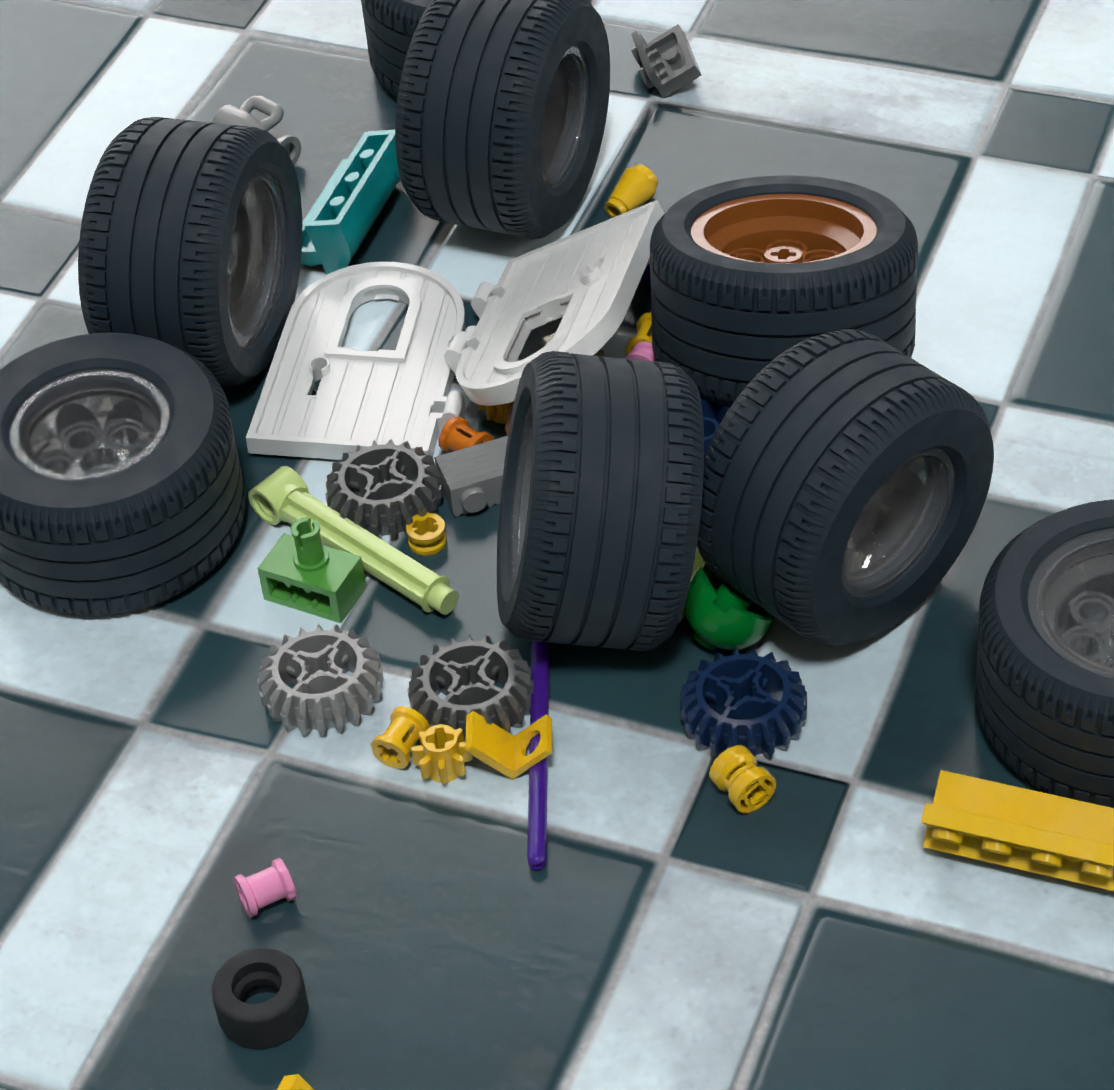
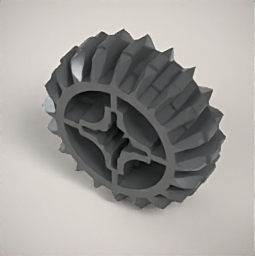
[325,439,443,540]
[407,634,534,741]

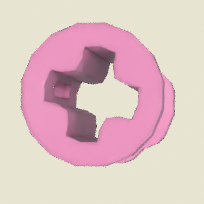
[233,857,297,918]

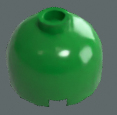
[683,564,776,651]

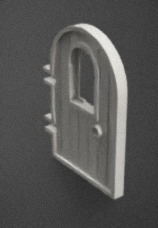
[444,200,665,406]
[246,262,476,460]

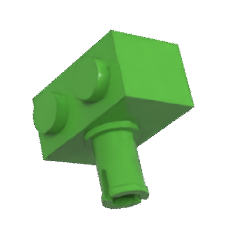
[257,517,367,623]

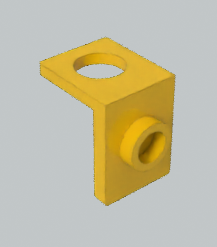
[465,711,552,780]

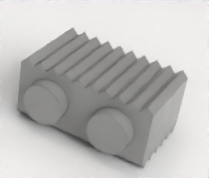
[434,436,508,517]

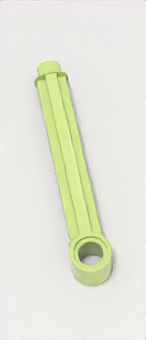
[248,466,459,615]

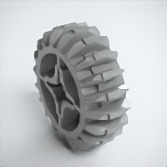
[258,624,384,737]

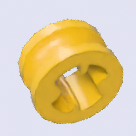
[406,512,447,556]

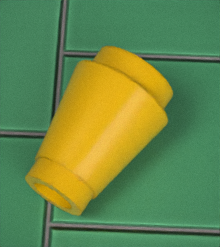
[604,164,658,218]

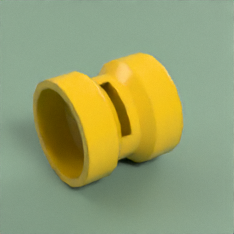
[709,745,777,813]

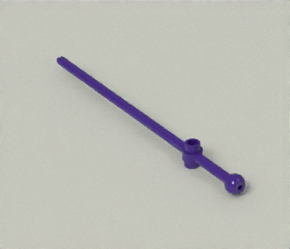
[527,641,550,870]

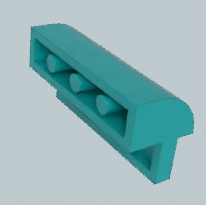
[301,130,401,274]

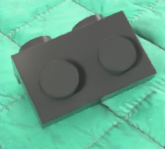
[631,24,702,98]

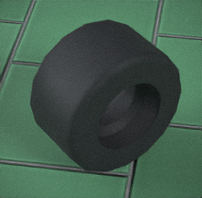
[211,948,309,1049]

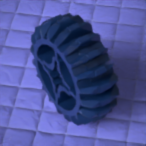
[680,648,807,759]

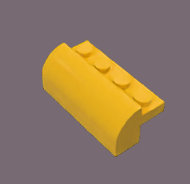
[921,770,1114,891]

